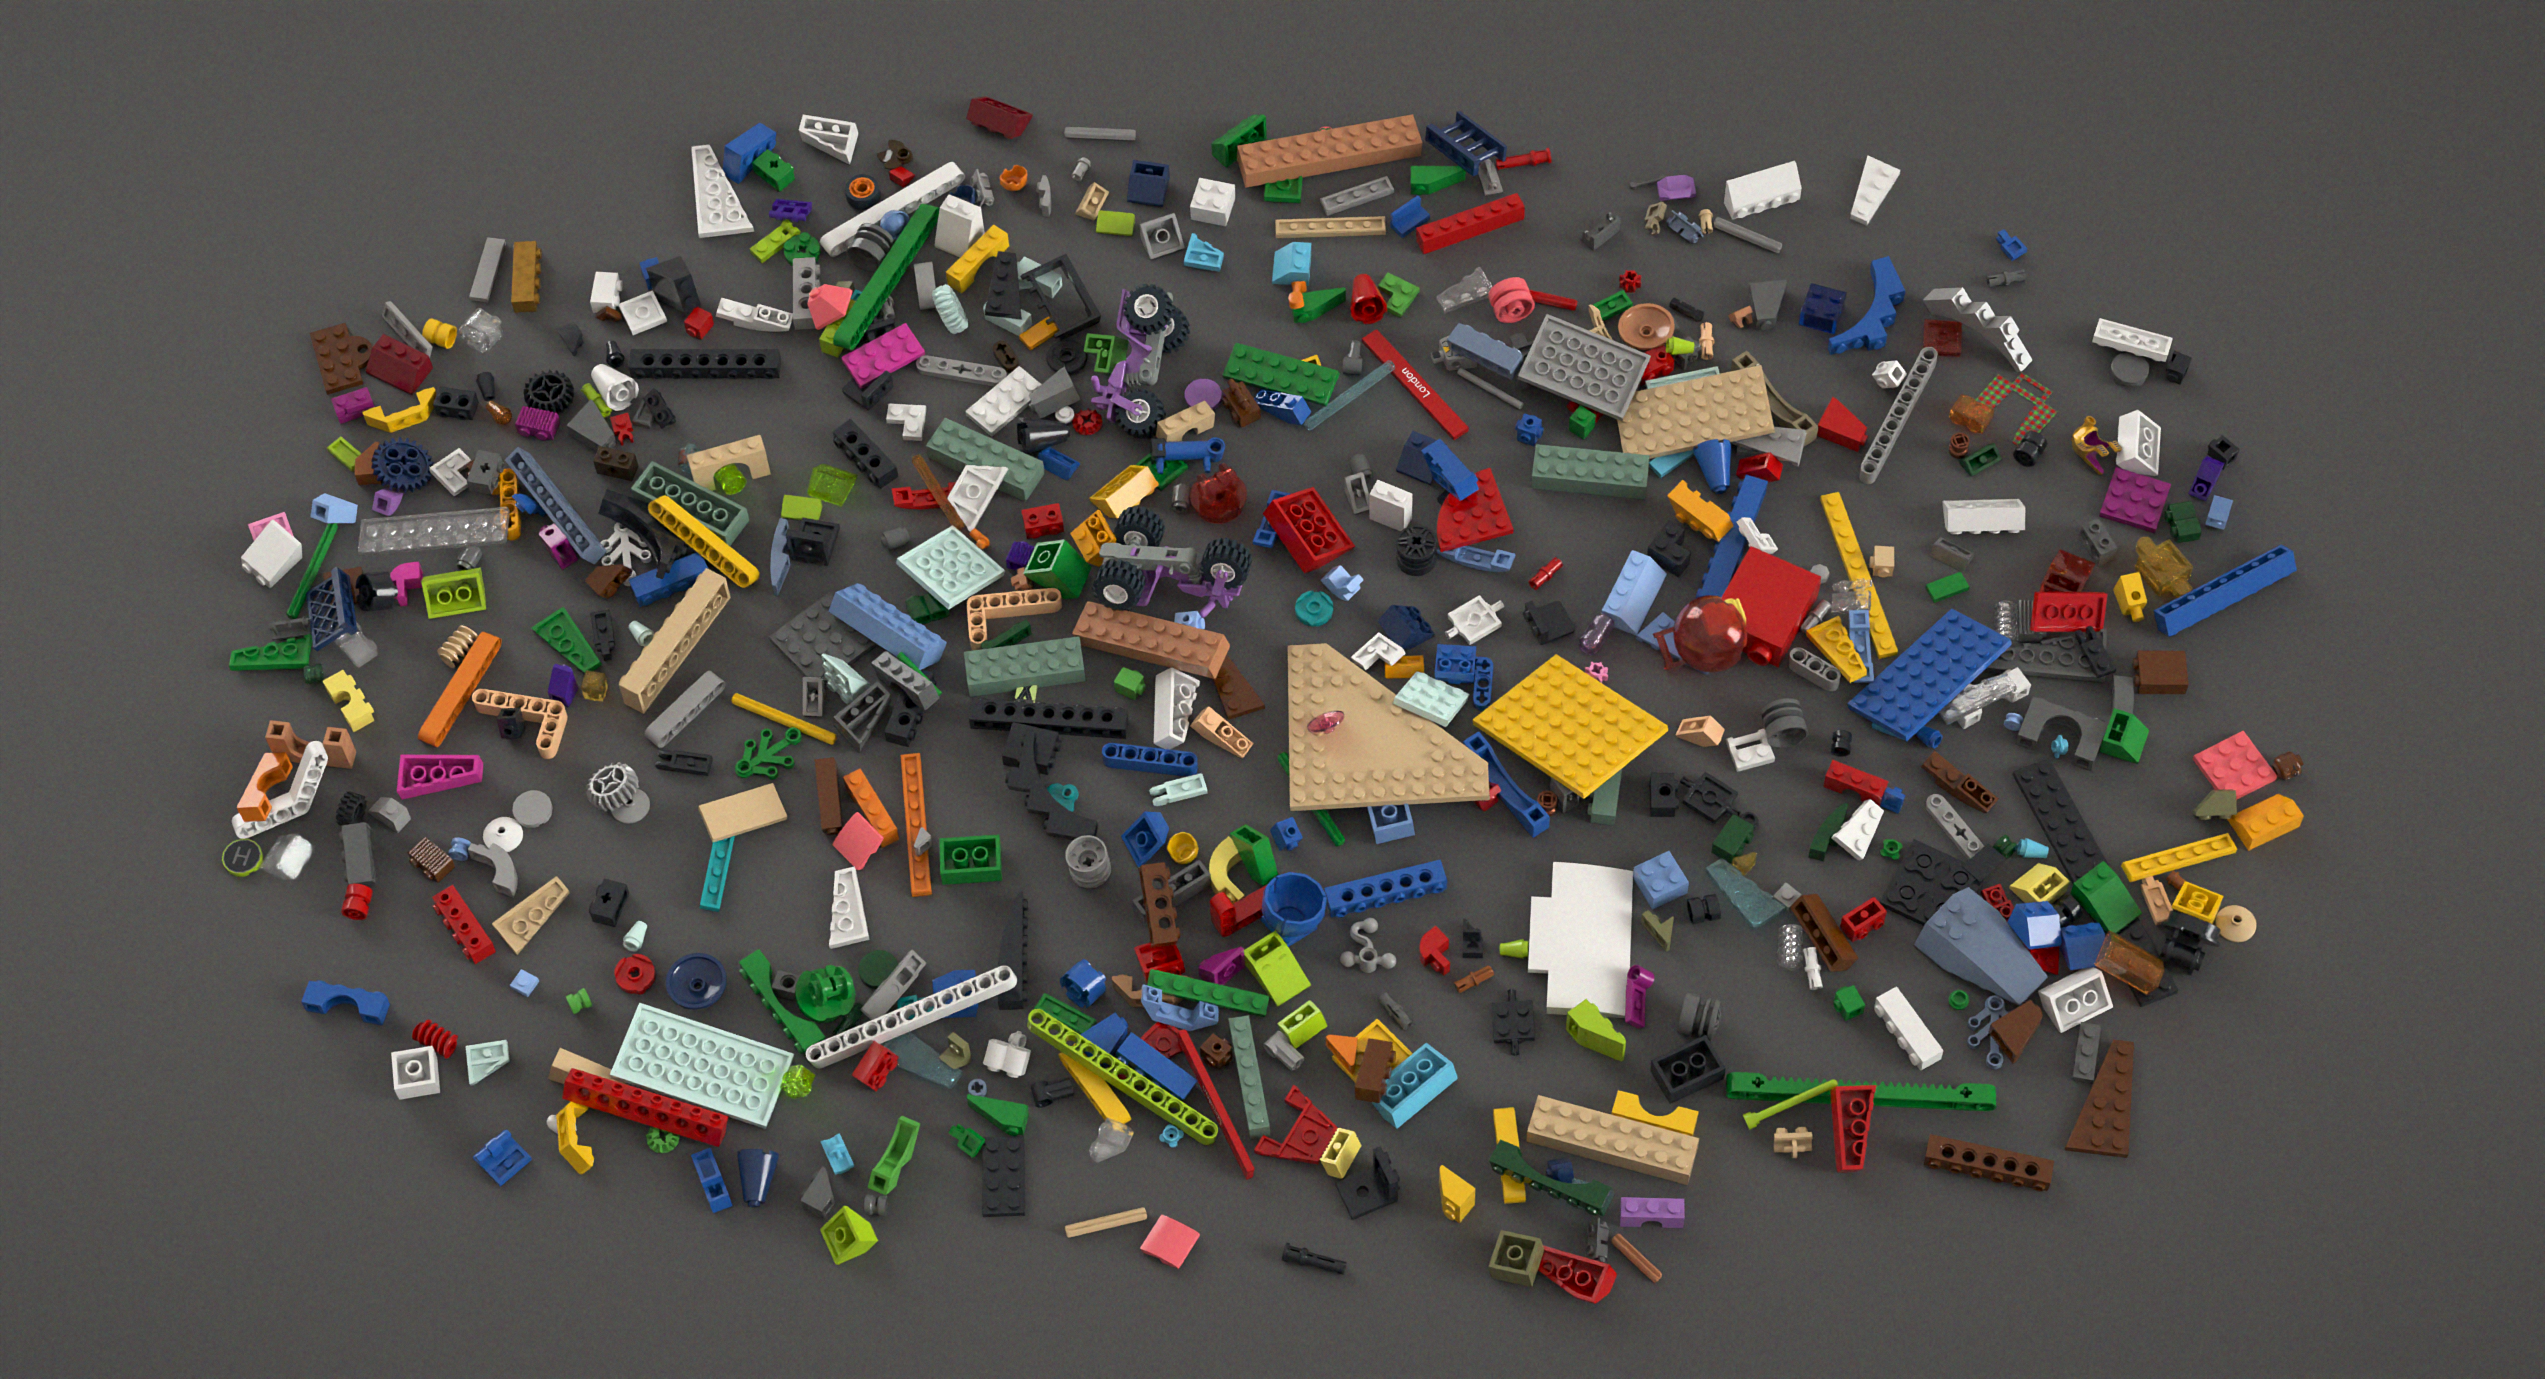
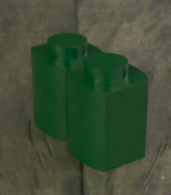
[2164,501,2202,543]
[905,592,950,625]

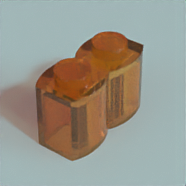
[1949,394,1995,434]

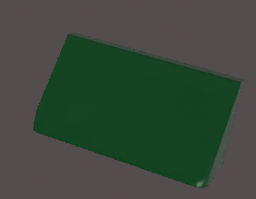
[1958,443,2002,477]

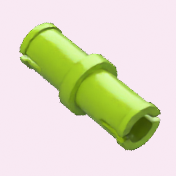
[581,383,612,418]

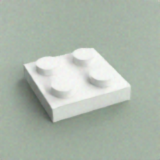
[618,290,667,335]

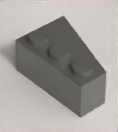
[834,681,891,753]

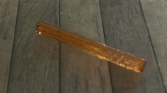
[912,454,964,530]

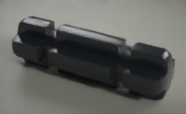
[1669,298,1704,321]

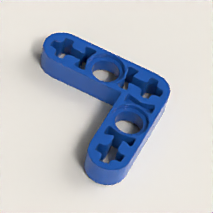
[1473,657,1493,711]

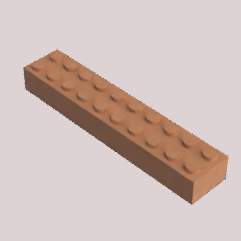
[1237,114,1422,188]

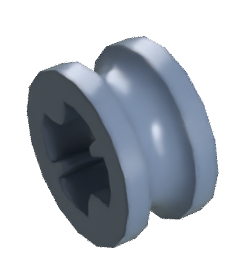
[968,1079,987,1097]

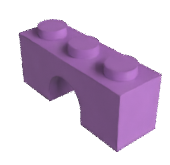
[1620,1197,1685,1228]

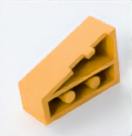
[1667,480,1734,542]

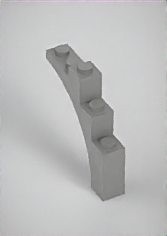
[1923,287,2032,372]

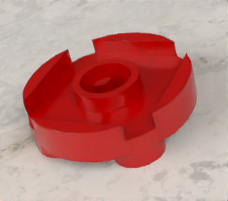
[614,954,656,995]

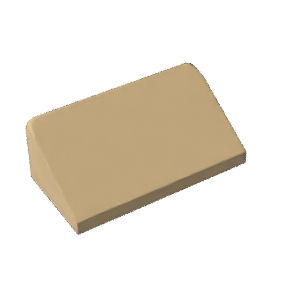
[1075,182,1109,220]

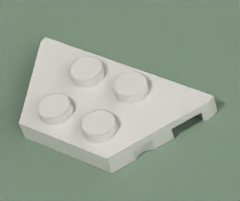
[948,465,1008,532]

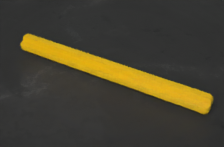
[731,693,837,745]

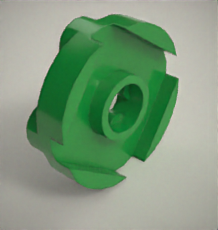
[784,232,821,266]

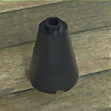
[1017,417,1070,455]

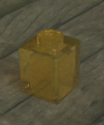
[581,670,608,701]

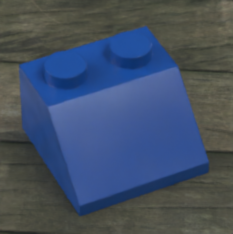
[2007,901,2062,949]
[2059,923,2110,970]
[932,970,978,1018]

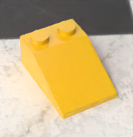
[2171,881,2224,924]

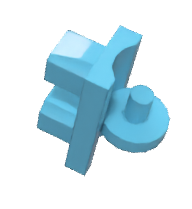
[821,1133,854,1175]

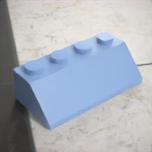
[1601,550,1667,635]

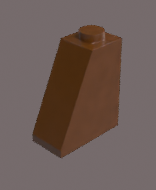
[1988,1000,2043,1064]

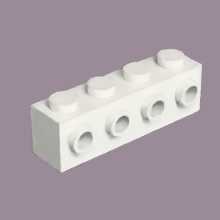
[1874,987,1943,1071]

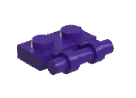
[769,199,812,222]

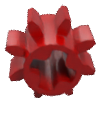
[1619,270,1641,293]

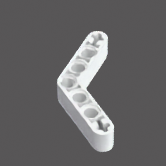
[232,741,328,839]

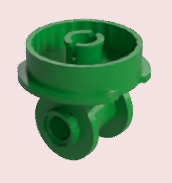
[795,965,855,1023]

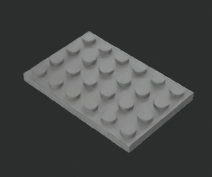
[1517,314,1651,421]

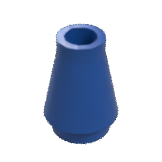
[1915,726,1943,748]

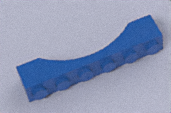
[1463,732,1550,838]

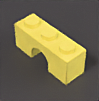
[323,670,374,732]

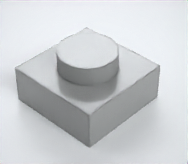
[1773,883,1802,911]

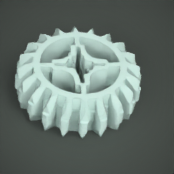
[932,284,968,334]

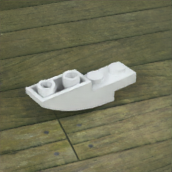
[716,298,793,332]

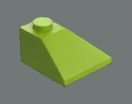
[820,1206,878,1265]

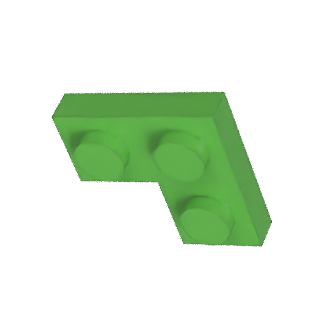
[1378,273,1420,318]

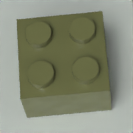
[1489,1230,1544,1287]

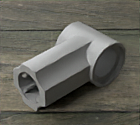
[1263,1031,1304,1071]

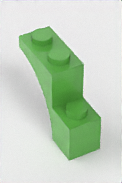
[868,1116,920,1195]

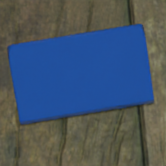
[1038,447,1080,480]

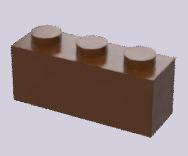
[1355,1038,1396,1103]

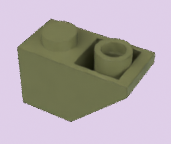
[2193,789,2237,820]

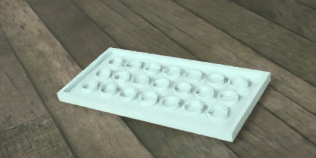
[610,1003,794,1129]

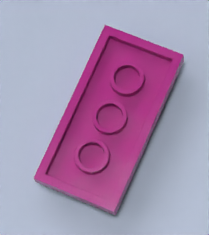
[842,323,925,389]

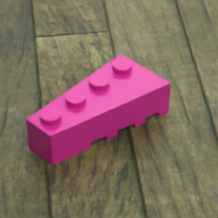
[397,755,484,800]

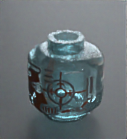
[678,444,702,473]

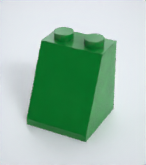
[1023,540,1092,599]

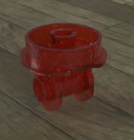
[1190,463,1247,524]

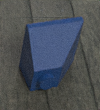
[1121,811,1169,868]

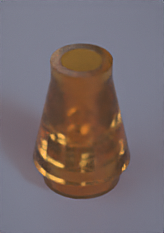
[486,401,512,425]

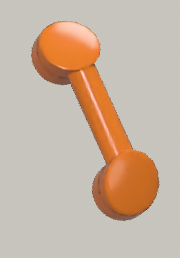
[1288,281,1307,309]

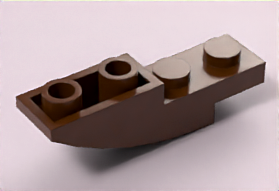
[1921,750,1999,813]

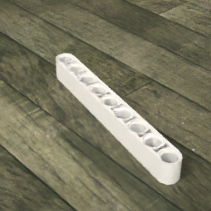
[820,162,965,257]

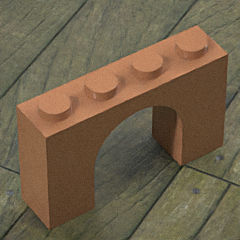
[265,720,356,769]

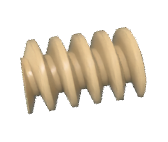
[437,625,478,668]

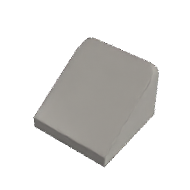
[914,827,933,857]

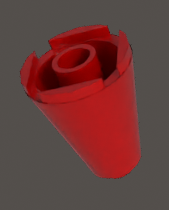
[1350,274,1387,324]

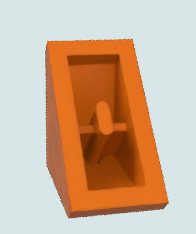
[1326,1035,1358,1075]

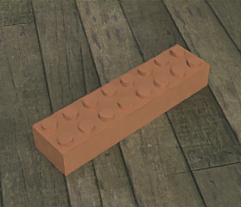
[1072,601,1230,679]

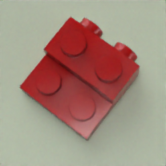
[1134,942,1185,983]

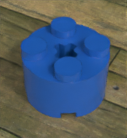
[1060,959,1106,1008]

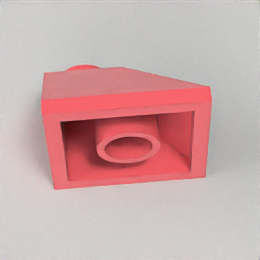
[807,284,853,330]

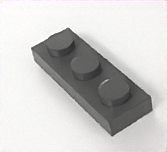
[2072,1022,2101,1084]

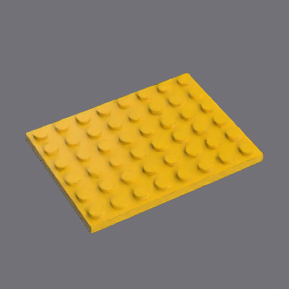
[1473,654,1668,799]

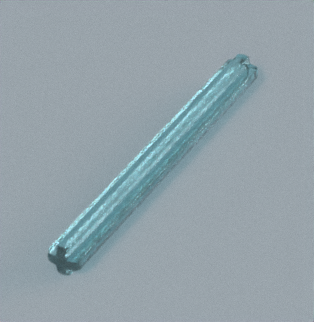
[1304,360,1395,431]

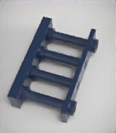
[1425,111,1507,176]

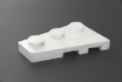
[1831,799,1884,860]

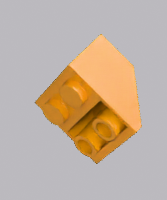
[1070,510,1117,567]

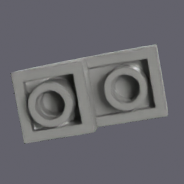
[1036,175,1051,217]

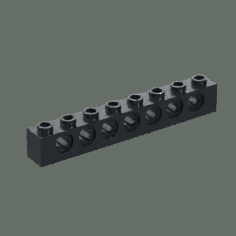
[629,349,781,379]
[969,698,1128,739]

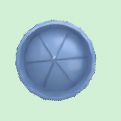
[880,210,910,240]

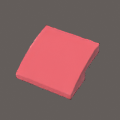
[832,812,883,870]
[1140,1214,1200,1269]

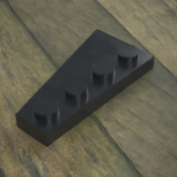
[985,251,1022,319]

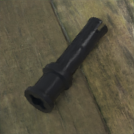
[1282,1243,1347,1275]

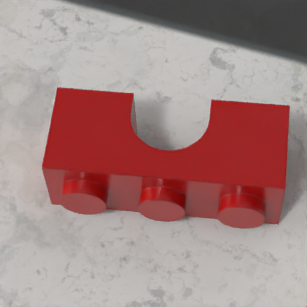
[1823,760,1889,807]

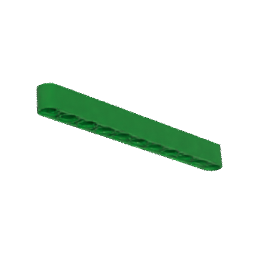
[833,203,940,350]

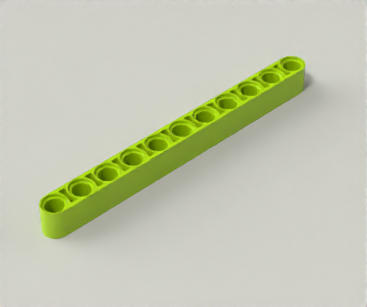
[1027,1009,1218,1145]

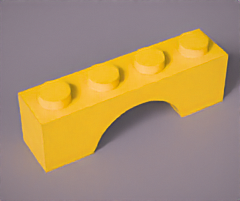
[946,225,1009,294]
[1612,1090,1698,1136]

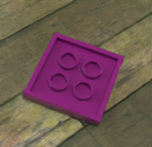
[2099,467,2171,533]

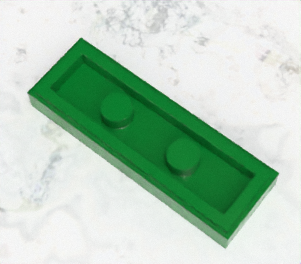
[1034,993,1097,1034]

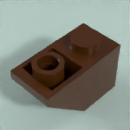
[585,564,633,599]

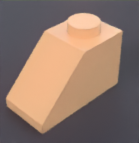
[1676,715,1725,747]

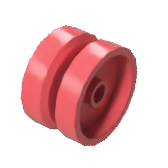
[1488,277,1535,323]

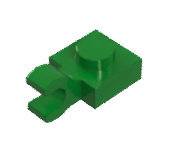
[948,1124,985,1158]

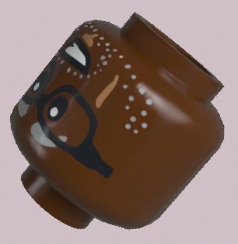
[2272,751,2304,780]

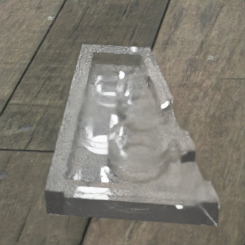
[1436,266,1492,313]

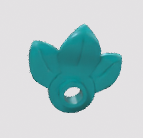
[1046,783,1079,812]

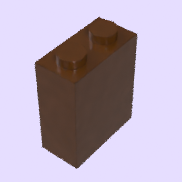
[2132,650,2189,694]

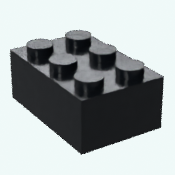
[1650,1035,1726,1104]

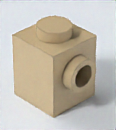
[1869,546,1894,577]

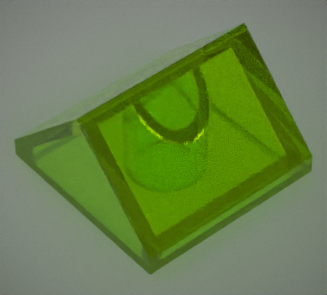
[807,463,858,506]

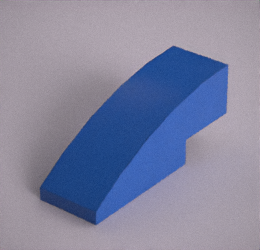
[691,1148,733,1213]

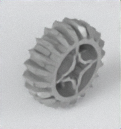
[586,762,639,811]

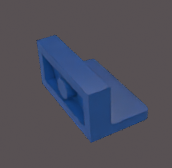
[1390,195,1430,238]

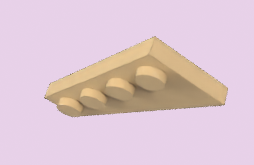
[492,876,569,955]

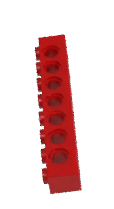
[562,1068,729,1147]

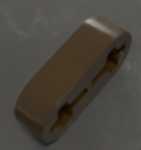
[993,341,1019,373]

